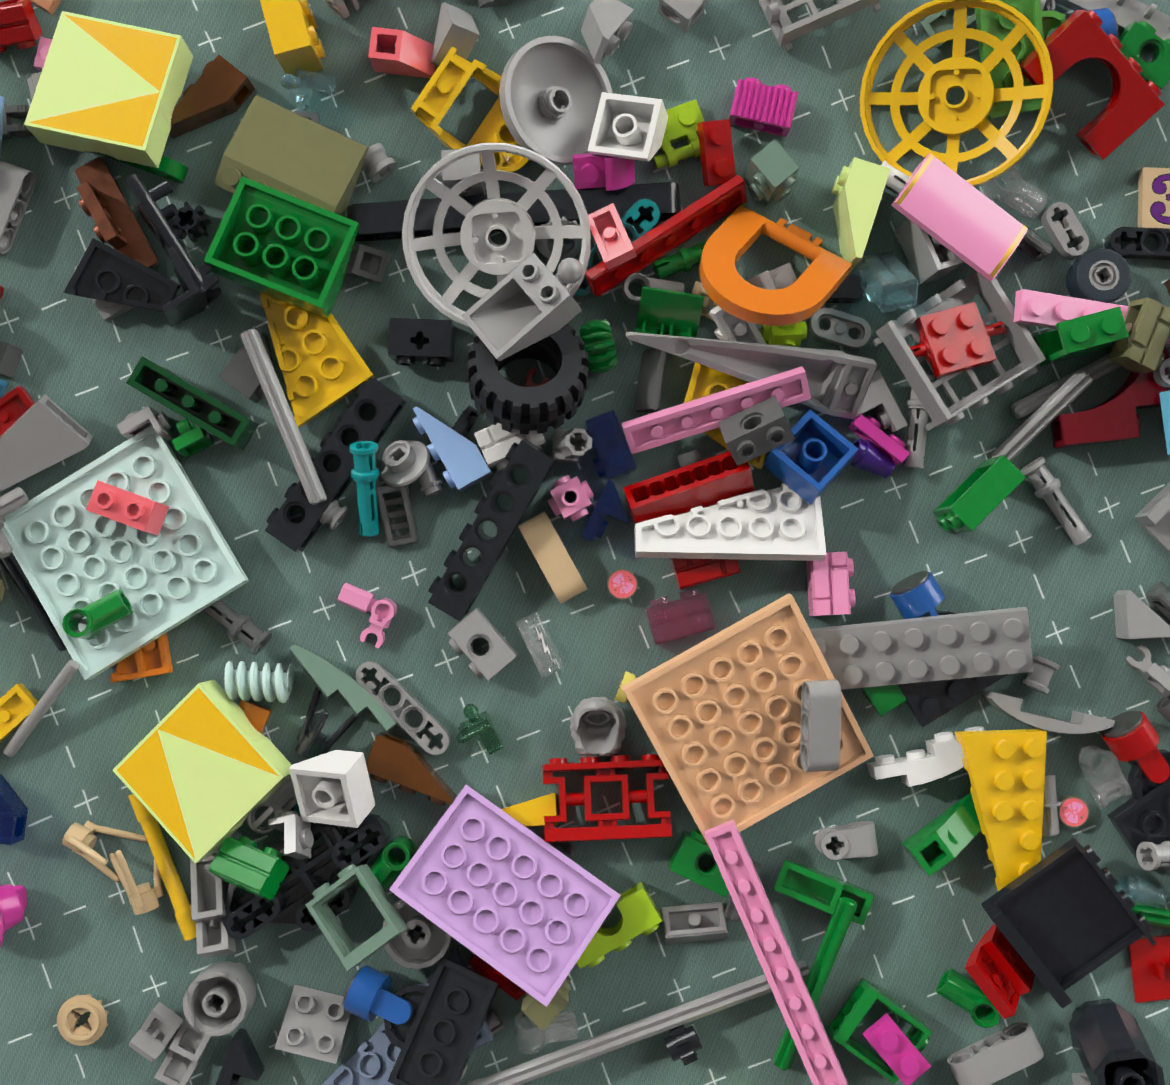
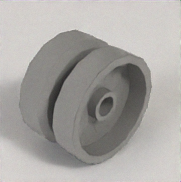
[382,898,452,969]

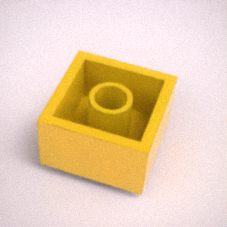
[260,0,326,79]

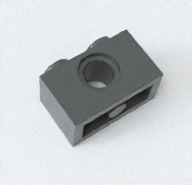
[718,396,795,466]

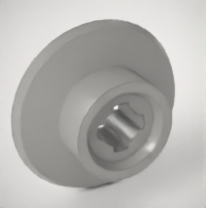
[380,440,430,487]

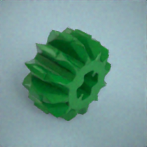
[579,319,618,373]

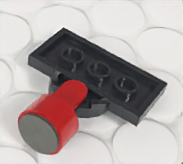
[1101,711,1170,862]

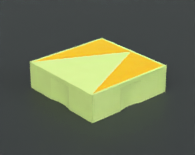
[24,11,193,168]
[113,680,292,864]

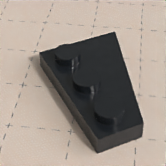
[63,238,181,312]

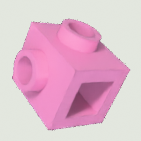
[547,475,594,522]

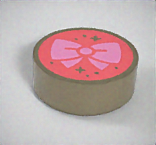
[607,569,638,600]
[1058,795,1089,828]

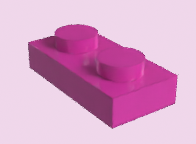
[847,414,910,465]
[863,1013,931,1085]

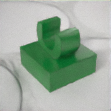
[171,419,215,458]

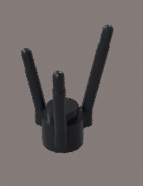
[295,686,360,759]

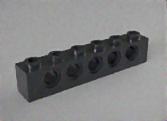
[265,377,407,553]
[428,439,557,622]

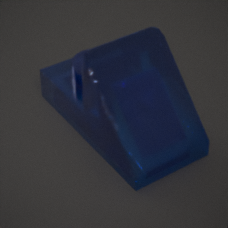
[581,480,629,542]

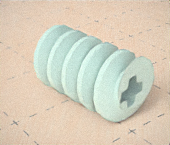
[224,661,294,703]

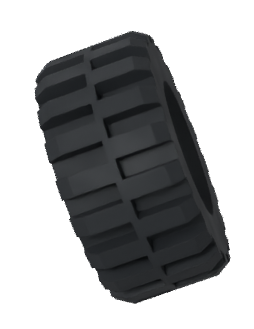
[467,324,589,435]

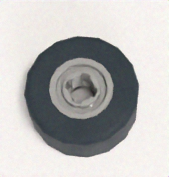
[1066,249,1131,303]

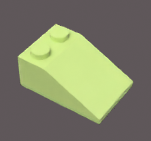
[831,157,890,272]

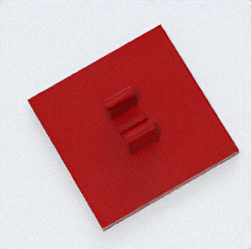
[1128,934,1170,1003]

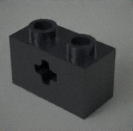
[388,318,455,367]

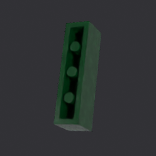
[126,356,259,450]

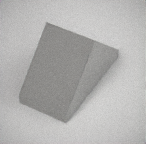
[431,2,480,66]
[1113,590,1170,639]

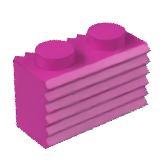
[729,78,798,137]

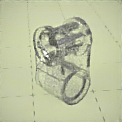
[1078,745,1132,809]

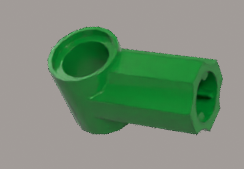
[62,589,133,640]
[359,836,415,893]
[936,968,1000,1028]

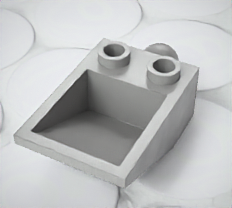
[461,252,583,361]

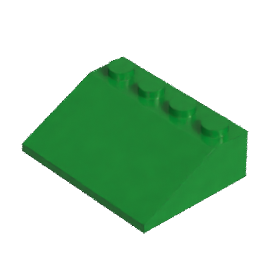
[204,176,360,319]

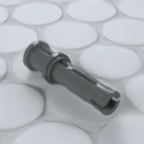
[204,600,272,655]

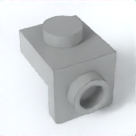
[117,406,174,441]
[268,811,314,860]
[129,1002,184,1062]

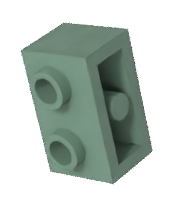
[743,139,799,206]

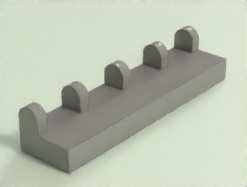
[1055,0,1170,40]

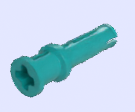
[349,441,380,537]

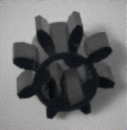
[169,202,212,243]
[664,1024,702,1066]

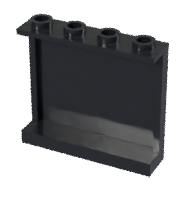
[981,838,1156,1009]

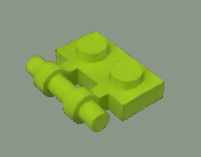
[653,99,705,169]

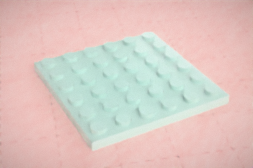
[1,425,249,680]

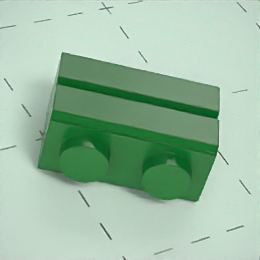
[209,836,289,901]

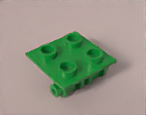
[635,286,705,344]

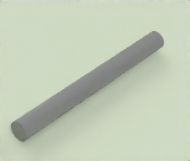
[3,660,80,757]

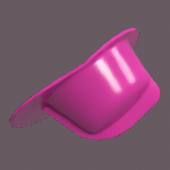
[0,884,27,948]

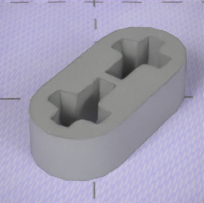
[1041,202,1089,259]

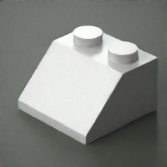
[587,92,668,161]
[289,750,375,828]

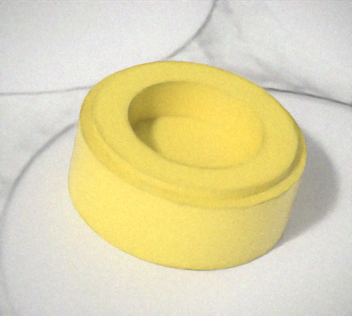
[614,671,637,704]

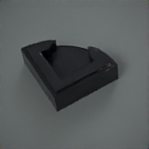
[452,406,480,437]

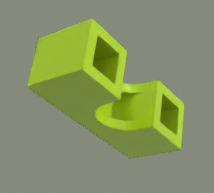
[576,881,662,969]

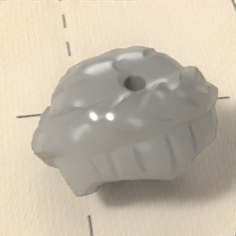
[570,697,626,757]

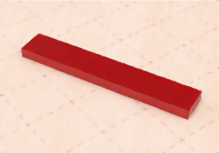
[585,175,747,298]

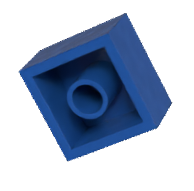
[763,410,859,505]

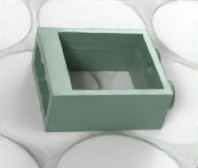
[306,863,408,971]

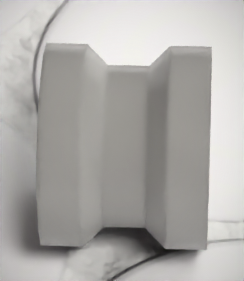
[362,143,397,183]

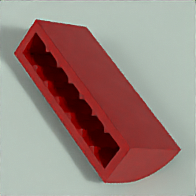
[623,451,754,525]

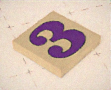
[1138,167,1170,229]

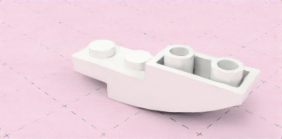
[867,726,987,787]

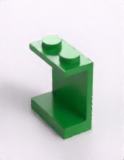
[1033,306,1129,367]

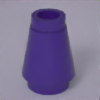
[851,438,895,478]

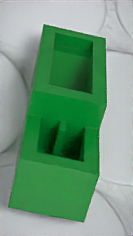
[773,859,874,926]

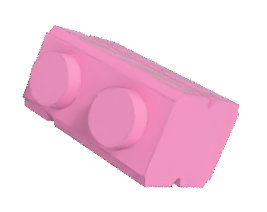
[806,552,856,616]

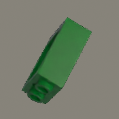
[933,455,1026,534]
[827,978,931,1084]

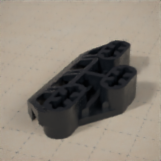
[221,813,390,939]

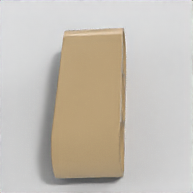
[518,511,588,604]

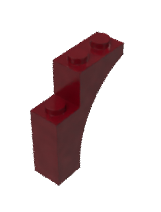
[1051,345,1170,448]

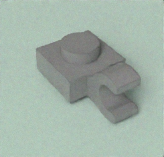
[1125,645,1170,698]

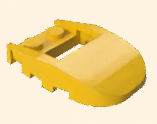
[411,47,529,172]

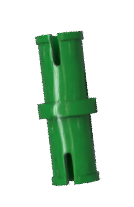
[652,239,708,280]

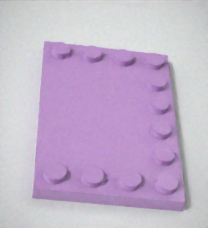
[389,785,621,1007]

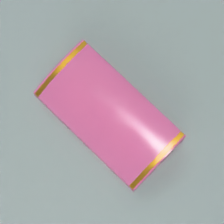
[891,153,1028,282]

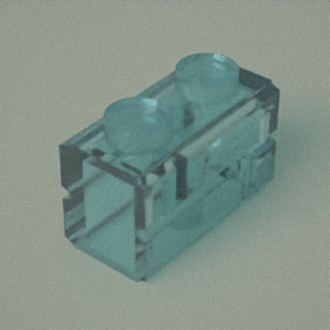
[855,252,919,313]

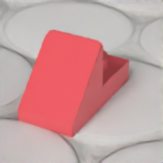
[588,203,637,270]

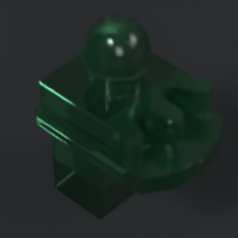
[456,704,503,755]

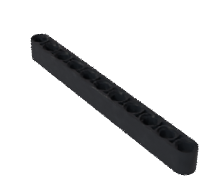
[347,182,681,242]

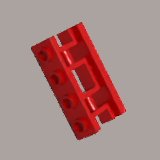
[542,754,672,842]

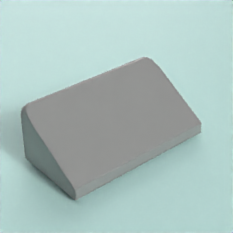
[662,902,728,944]

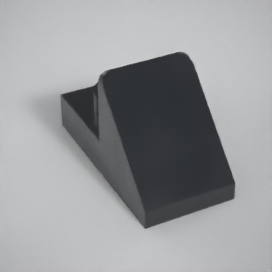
[216,1028,265,1085]

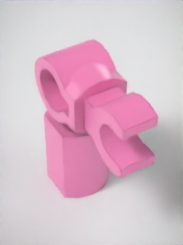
[337,583,397,648]

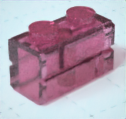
[644,588,716,645]

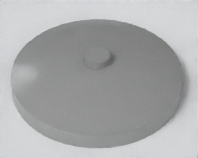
[499,36,613,166]

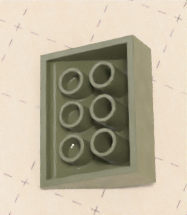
[214,95,369,217]

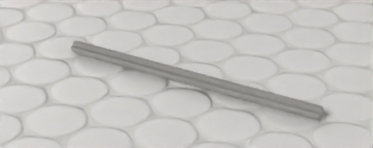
[465,961,810,1085]

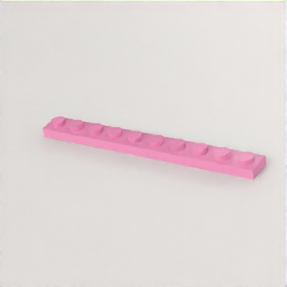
[704,819,849,1085]

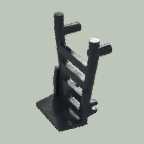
[126,174,222,327]

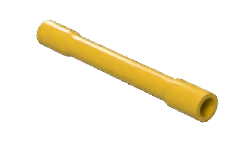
[128,794,196,941]

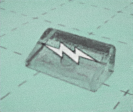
[516,612,563,678]

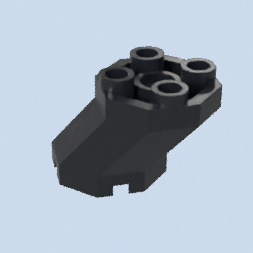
[1069,998,1165,1085]

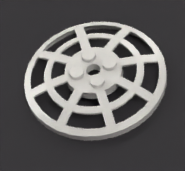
[402,143,591,328]

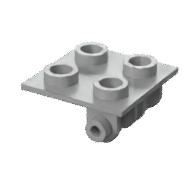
[275,985,351,1064]

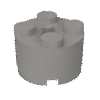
[183,961,256,1036]

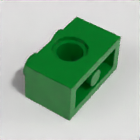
[1118,21,1170,90]
[668,830,729,898]

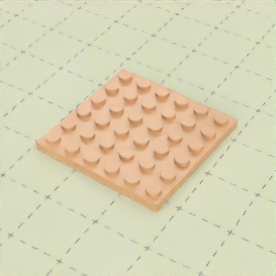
[621,593,874,848]

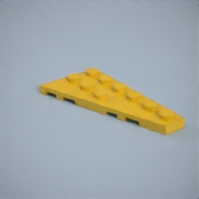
[260,292,375,429]
[955,729,1047,891]

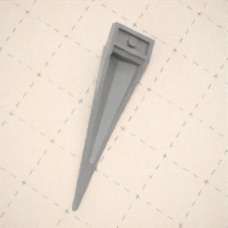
[625,332,877,419]

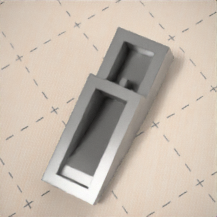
[190,852,236,959]

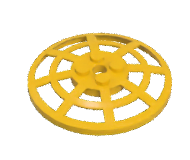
[860,0,1053,187]

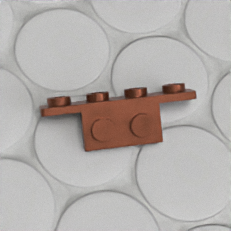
[75,157,159,268]

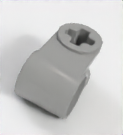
[814,821,878,860]

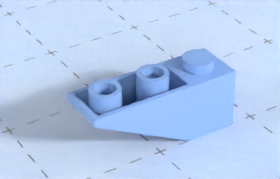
[412,406,493,492]

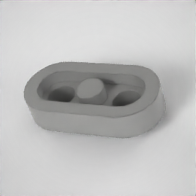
[809,307,871,349]

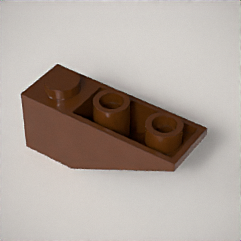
[169,55,255,139]
[366,732,456,806]

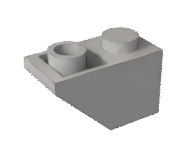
[581,0,634,64]

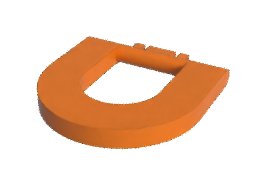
[699,205,853,326]

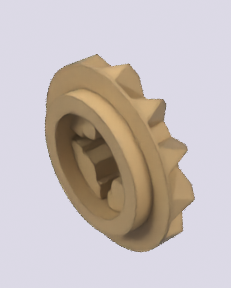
[57,994,109,1046]

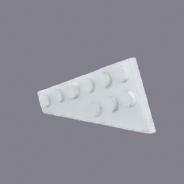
[634,483,826,561]

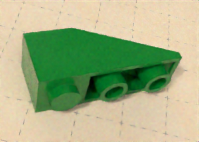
[901,792,981,877]

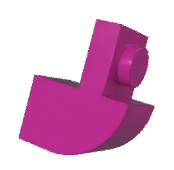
[573,154,635,191]

